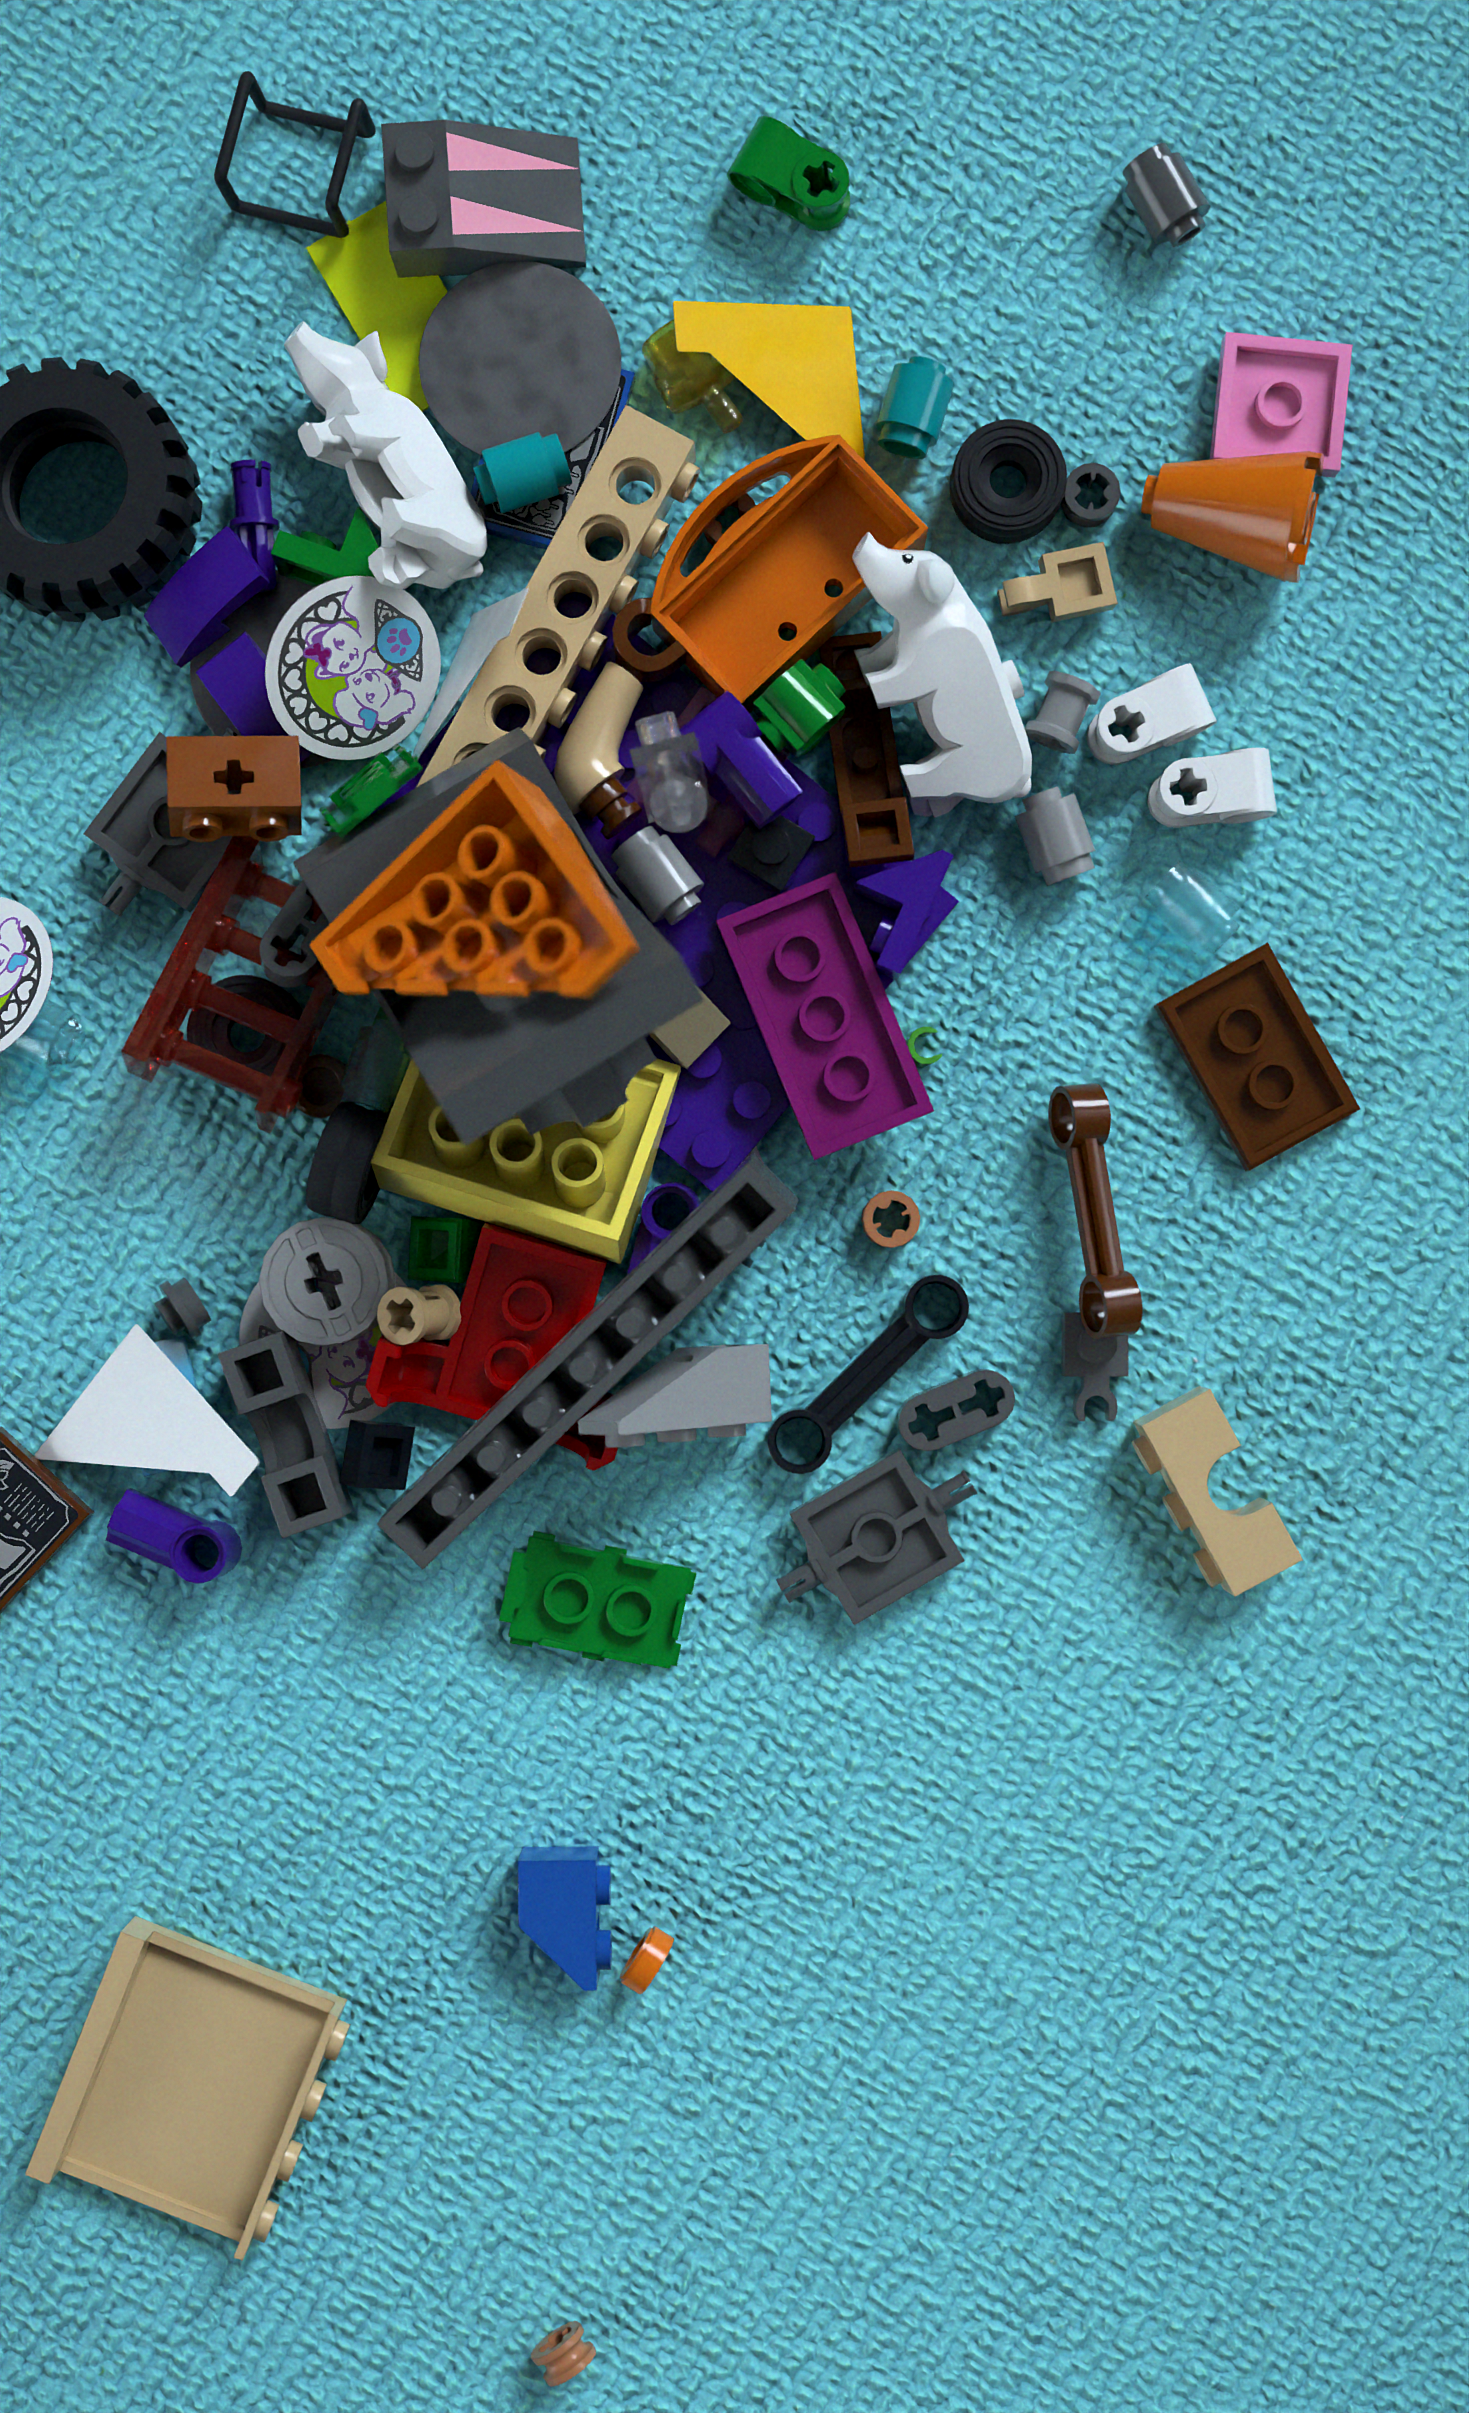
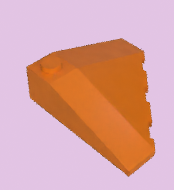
[309,759,640,998]

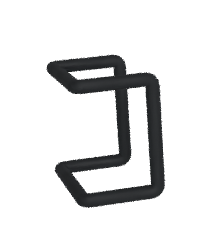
[214,71,376,238]

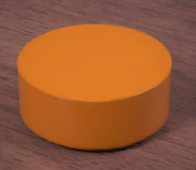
[620,1926,674,1995]

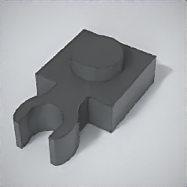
[1062,1312,1129,1421]

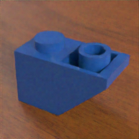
[518,1846,612,1991]

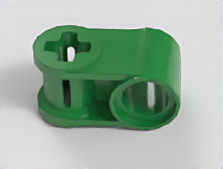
[726,116,850,231]

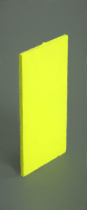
[306,201,448,412]

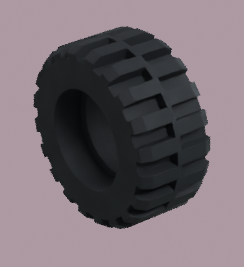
[0,357,202,623]

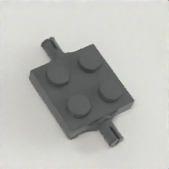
[83,727,247,917]
[776,1448,977,1625]

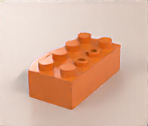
[651,434,928,713]

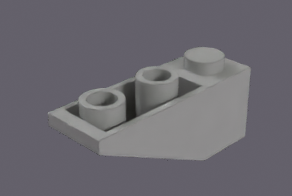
[578,1344,772,1447]

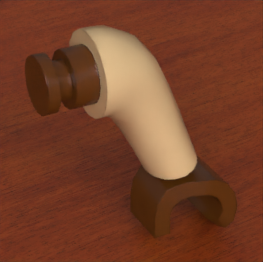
[553,597,686,840]

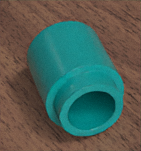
[876,356,954,459]
[473,432,572,514]

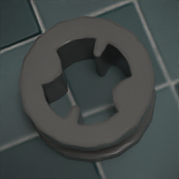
[1061,463,1121,528]

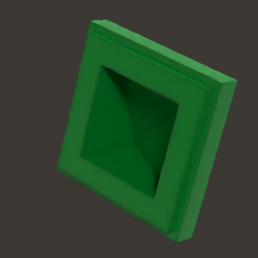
[407,1216,486,1283]

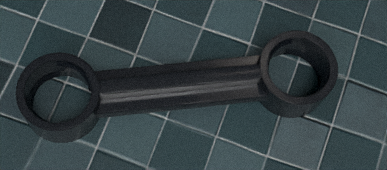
[767,1275,969,1474]

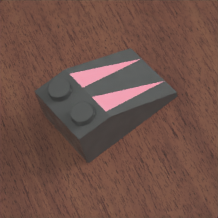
[381,120,586,278]

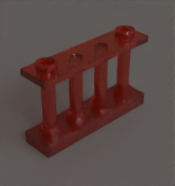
[121,836,341,1134]

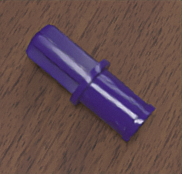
[228,459,280,593]

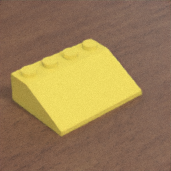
[371,1058,681,1264]

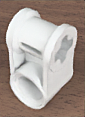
[1086,663,1217,765]
[1147,748,1277,828]

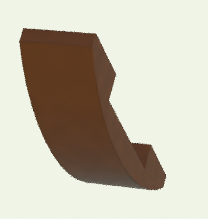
[819,631,914,868]

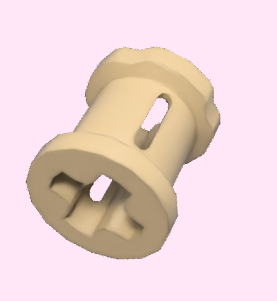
[377,1285,461,1345]

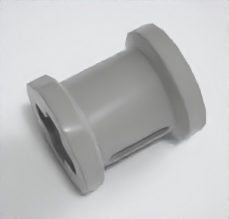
[1024,671,1101,754]

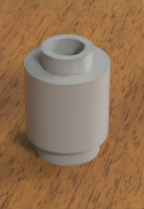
[1015,786,1096,886]
[611,826,704,925]

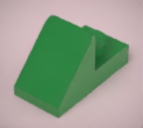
[271,507,379,587]

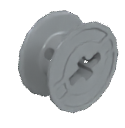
[259,1217,396,1346]

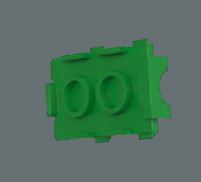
[319,744,423,838]
[499,1531,696,1669]

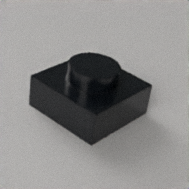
[727,815,815,894]
[340,1419,415,1490]

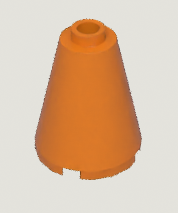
[1141,451,1324,583]

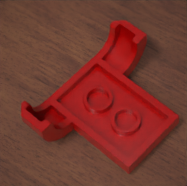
[365,1223,618,1471]

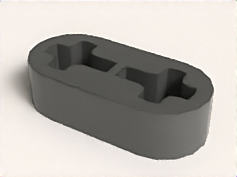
[260,880,330,988]
[897,1369,1015,1451]

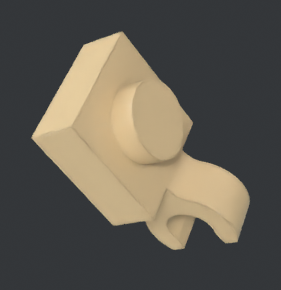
[997,542,1118,622]

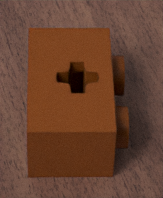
[166,736,302,842]

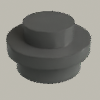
[154,1278,211,1340]

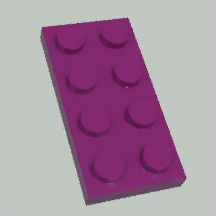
[716,872,934,1161]

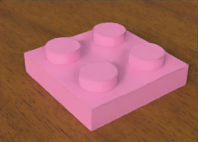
[1210,332,1353,478]

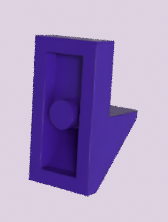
[853,850,954,981]

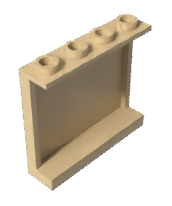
[25,1916,351,2261]

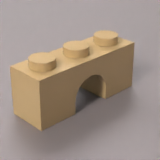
[1132,1386,1303,1597]

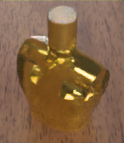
[642,319,744,434]

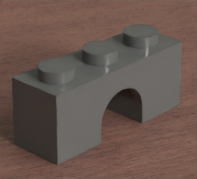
[218,1331,355,1539]

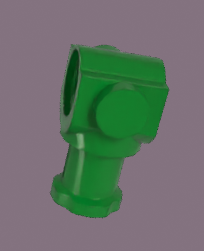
[752,659,846,758]

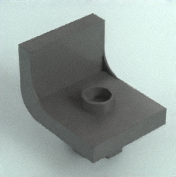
[293,727,704,1145]

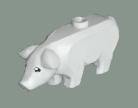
[284,321,488,589]
[852,532,1032,818]

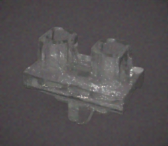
[629,711,711,833]

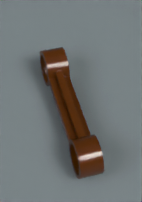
[1048,1083,1143,1339]

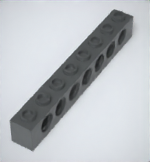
[377,1153,799,1570]

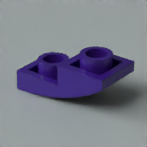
[144,526,270,668]
[196,631,313,763]

